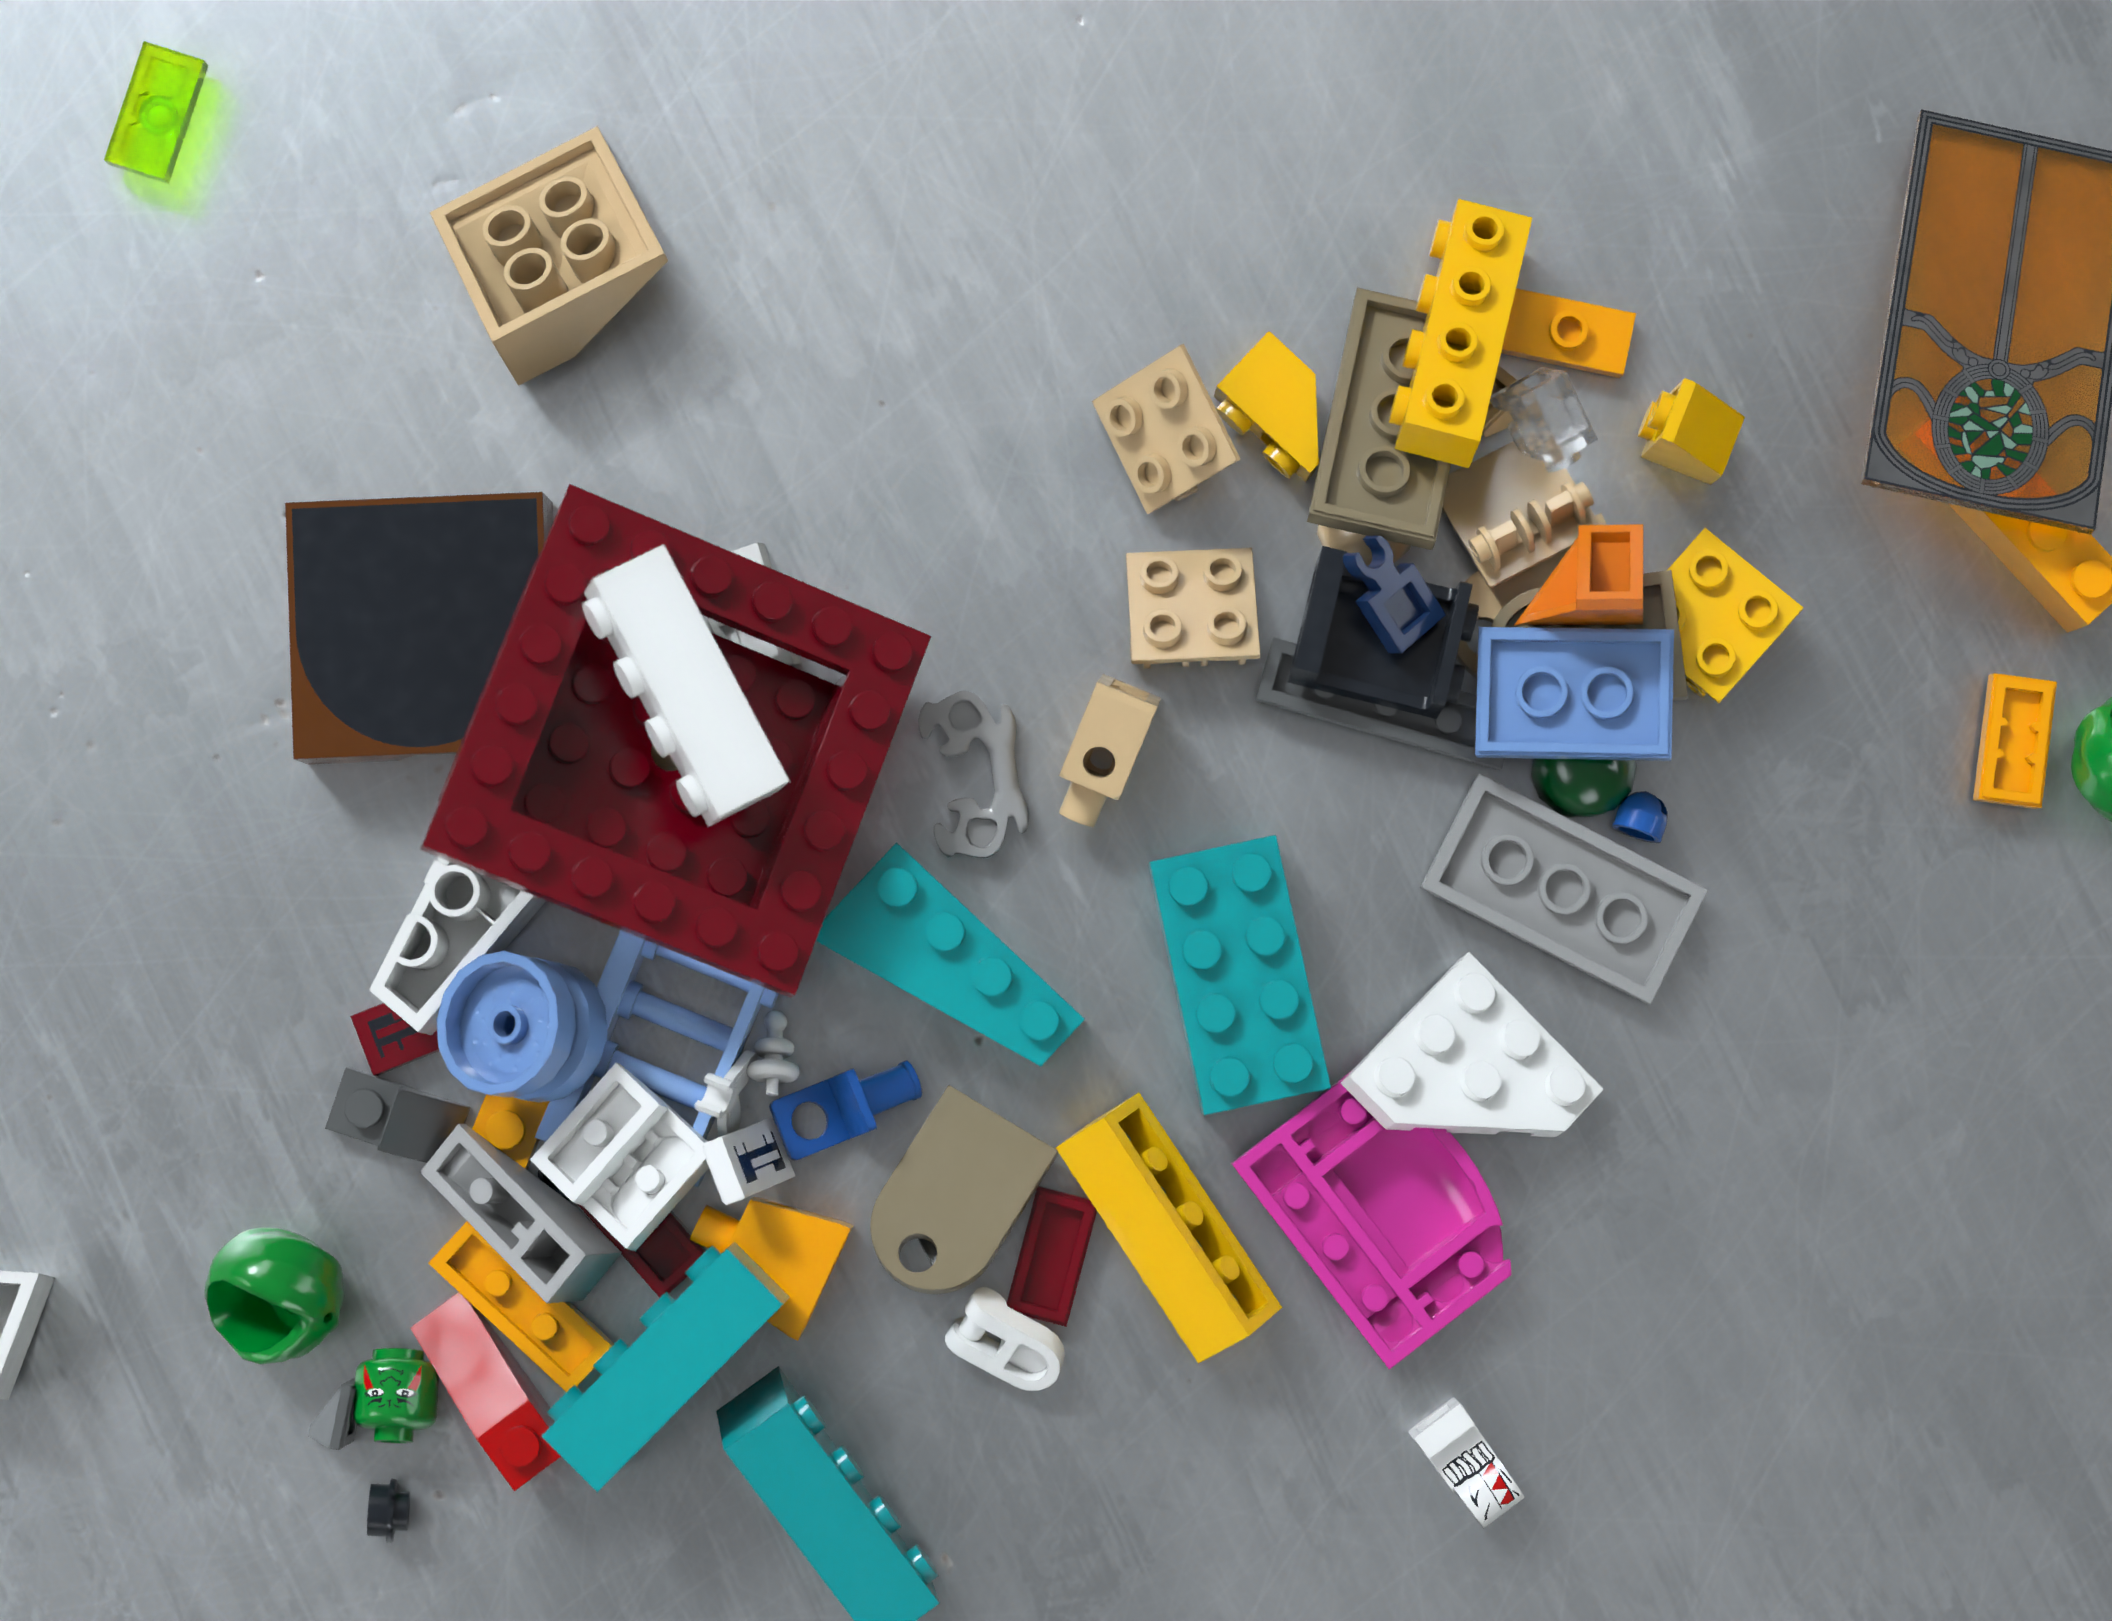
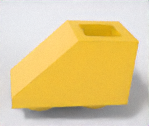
[1214,331,1319,482]
[1638,378,1745,485]

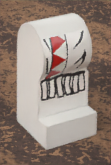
[1408,1397,1525,1529]

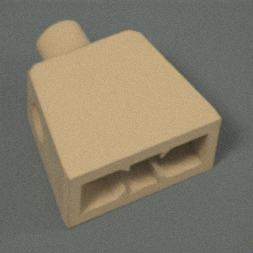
[1059,674,1161,827]

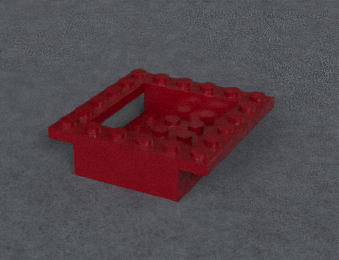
[420,484,931,998]

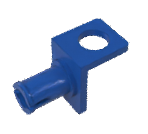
[769,1060,922,1161]

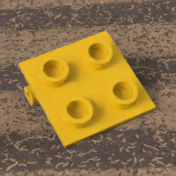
[1667,528,1803,704]

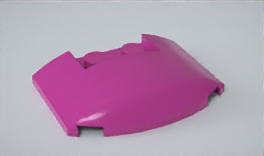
[1231,1070,1512,1370]

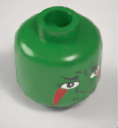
[353,1348,439,1444]

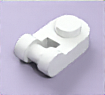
[945,1287,1065,1391]

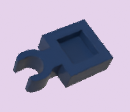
[1343,536,1446,653]

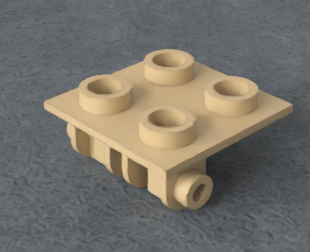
[1092,344,1241,514]
[1442,427,1600,589]
[1126,548,1260,669]

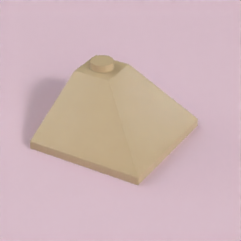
[429,126,668,386]

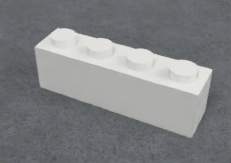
[582,544,789,827]

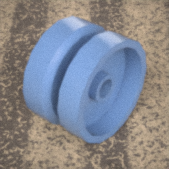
[437,951,607,1103]

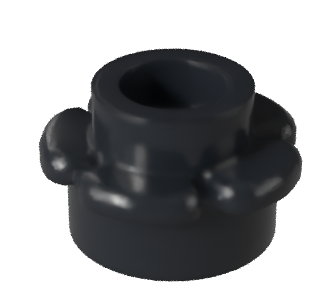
[367,1479,410,1543]

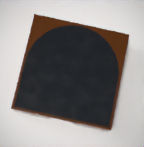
[285,492,553,765]

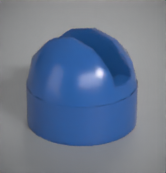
[1612,791,1668,843]

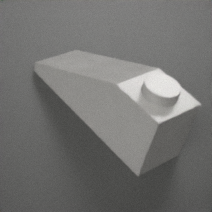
[420,1124,622,1303]

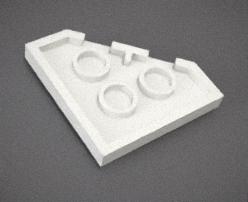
[1341,952,1604,1137]

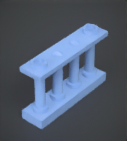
[535,930,779,1187]

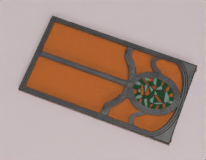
[1861,109,2112,535]

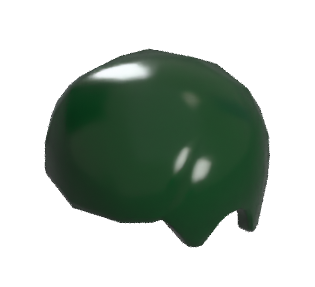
[1531,758,1637,818]

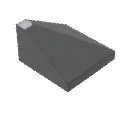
[308,1378,357,1450]

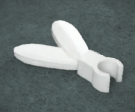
[695,1050,758,1138]

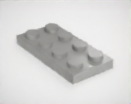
[1420,774,1708,1004]

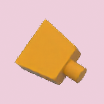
[690,1197,854,1341]

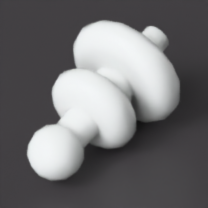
[746,1010,800,1096]

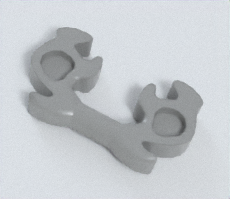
[918,691,1029,858]

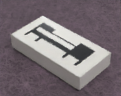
[702,1117,795,1205]

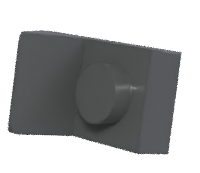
[325,1067,471,1163]

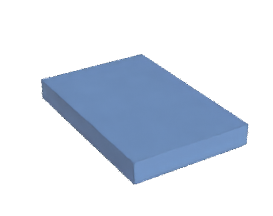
[1475,627,1674,761]

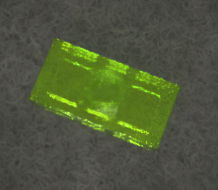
[104,41,209,184]

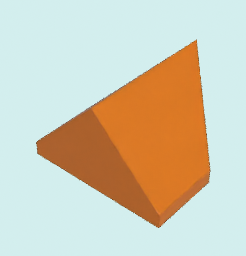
[1514,524,1643,626]

